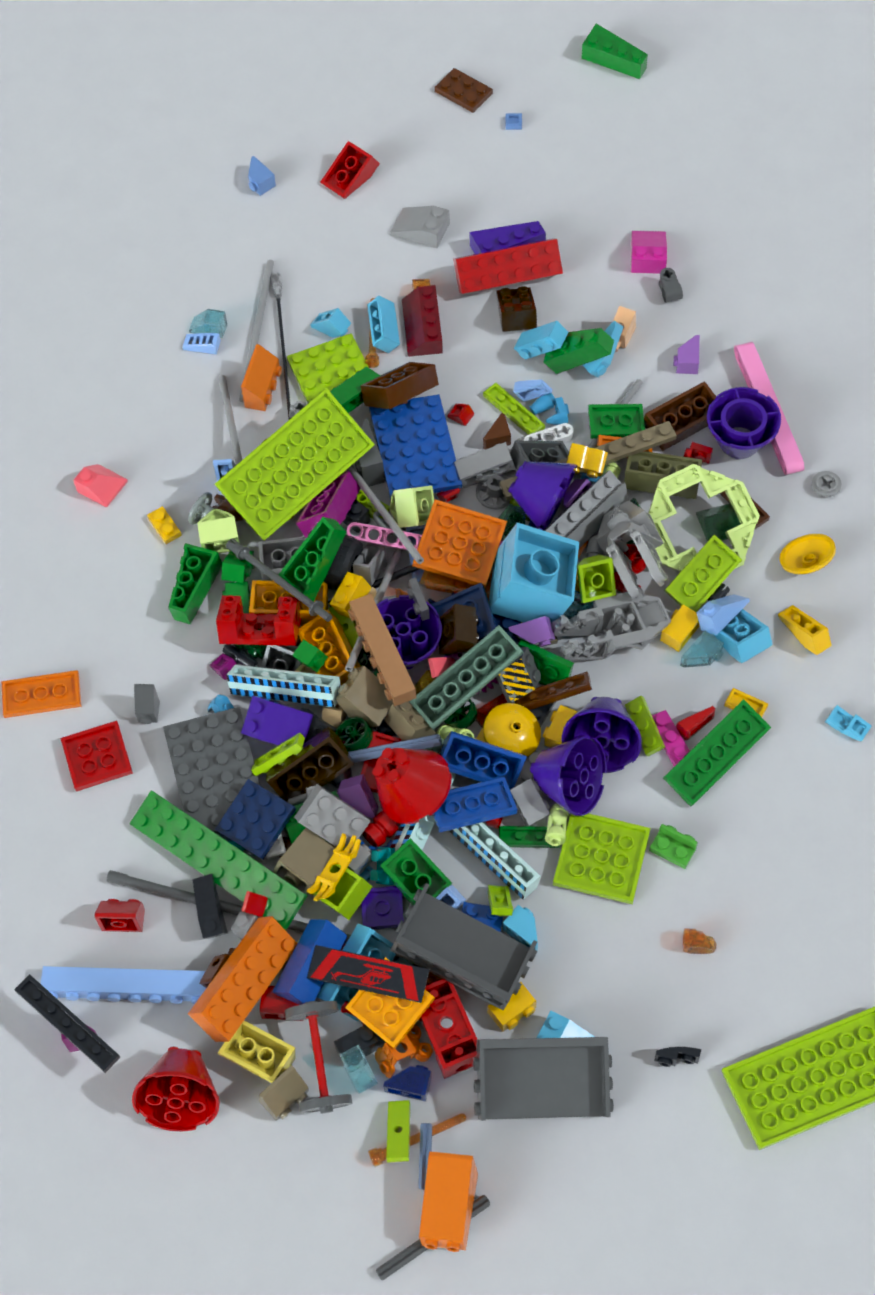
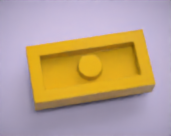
[147,506,182,544]

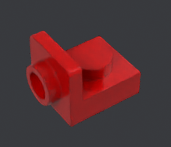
[683,442,713,464]

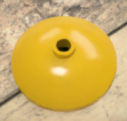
[779,534,836,575]
[483,703,541,757]

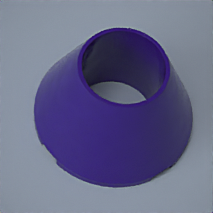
[707,387,781,459]

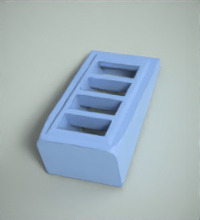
[182,333,221,355]
[513,379,553,402]

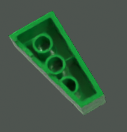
[582,23,648,79]
[543,328,614,374]
[279,517,347,602]
[168,543,222,625]

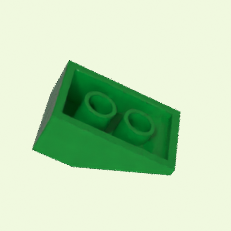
[380,838,452,906]

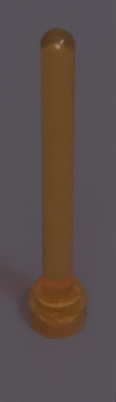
[365,298,379,368]
[368,1113,467,1167]

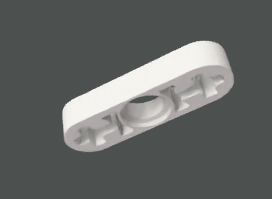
[524,423,573,443]

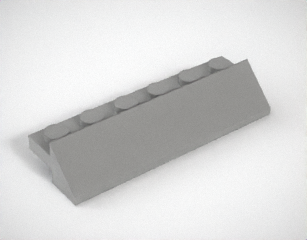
[543,470,629,548]

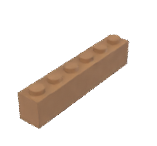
[348,594,416,707]

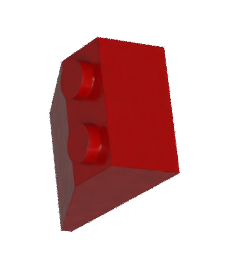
[320,141,380,199]

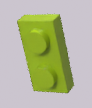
[487,885,513,916]

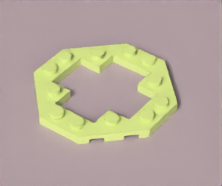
[648,464,760,572]

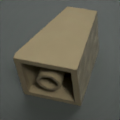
[335,666,393,728]
[273,828,335,895]

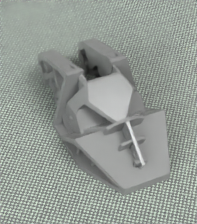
[596,500,669,599]
[551,592,671,660]

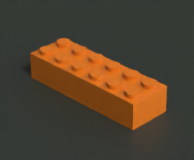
[188,916,298,1042]

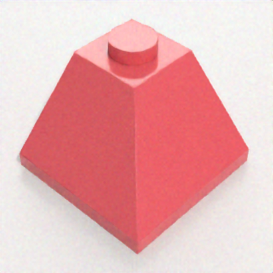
[73,464,128,507]

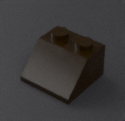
[439,604,479,655]

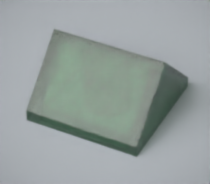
[696,503,741,541]

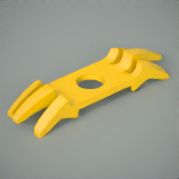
[306,833,361,902]

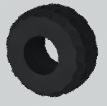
[323,535,363,591]

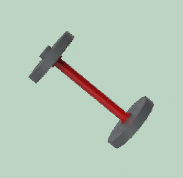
[285,1001,353,1114]

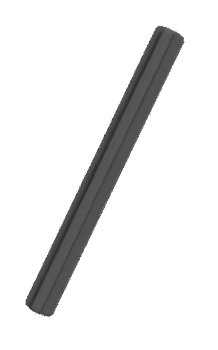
[376,1195,490,1280]

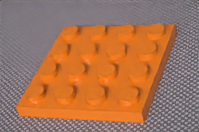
[412,499,507,588]

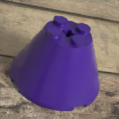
[508,461,577,530]
[377,595,442,669]
[562,697,642,773]
[530,735,607,816]

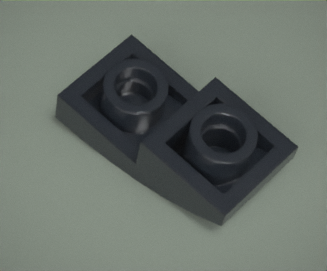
[654,1047,701,1067]

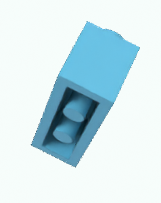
[367,295,400,353]
[514,321,568,360]

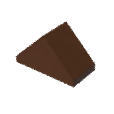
[483,413,511,450]

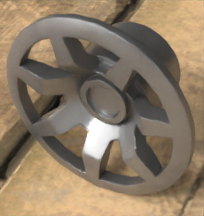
[476,475,514,509]

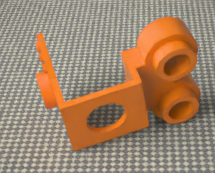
[374,1025,433,1078]

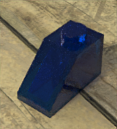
[383,1065,432,1101]

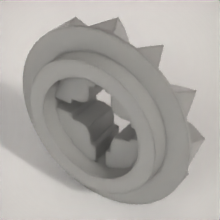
[811,471,842,498]

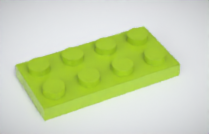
[664,534,742,612]

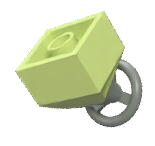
[373,485,434,536]
[188,492,240,554]

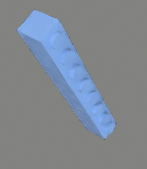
[41,966,206,1004]

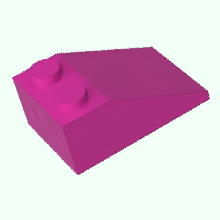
[631,231,667,274]

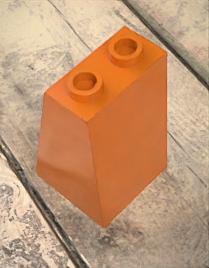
[419,1151,478,1252]

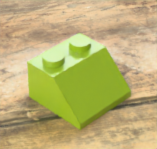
[577,554,616,603]

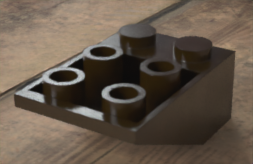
[496,286,537,332]

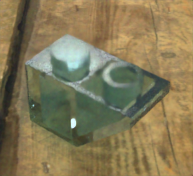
[339,1044,378,1093]

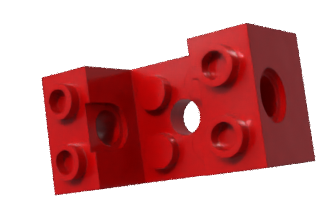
[216,595,301,646]
[419,979,477,1079]

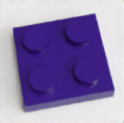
[361,886,404,929]

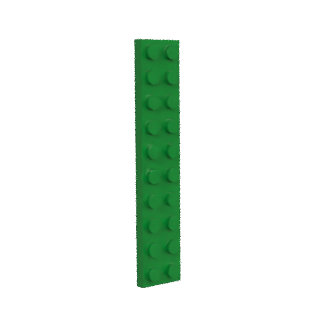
[129,790,308,930]

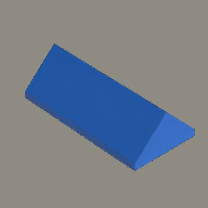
[440,731,527,789]
[272,919,348,1005]

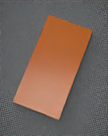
[1,670,82,718]

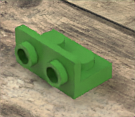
[649,824,698,869]

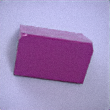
[209,653,237,680]

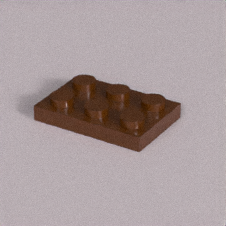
[435,68,493,113]

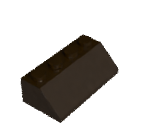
[266,726,354,803]

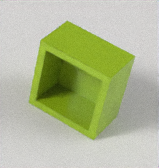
[312,864,373,920]

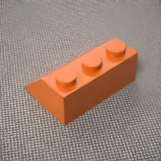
[241,344,282,411]

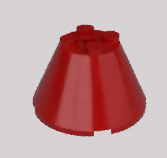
[373,748,452,824]
[132,1046,220,1132]

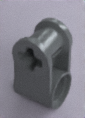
[659,268,683,302]

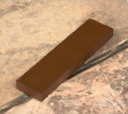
[515,671,592,710]

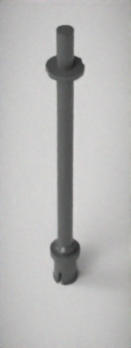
[226,538,332,622]

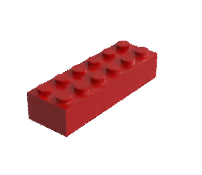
[453,238,563,294]

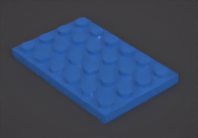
[369,394,462,500]

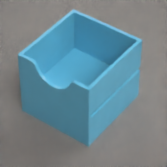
[489,523,579,623]

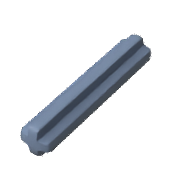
[419,1123,432,1190]

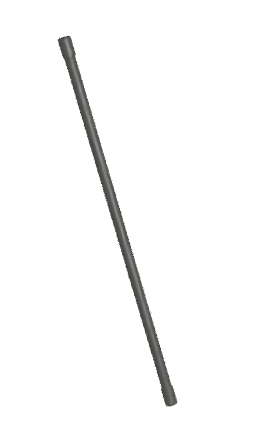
[107,870,401,958]

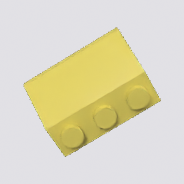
[218,1021,296,1083]

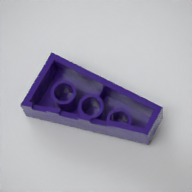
[469,221,546,254]

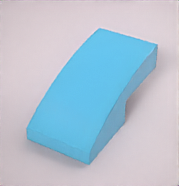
[825,705,872,742]

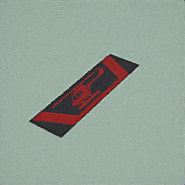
[307,945,430,1003]

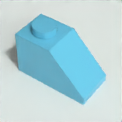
[310,308,351,338]
[503,905,538,952]

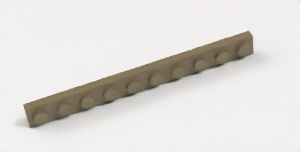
[500,421,677,501]

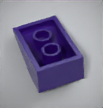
[241,696,313,745]

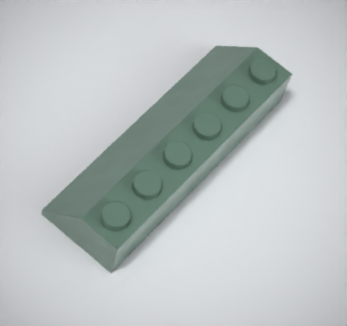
[409,625,524,730]

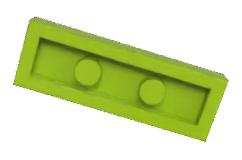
[625,696,665,756]
[251,733,305,776]

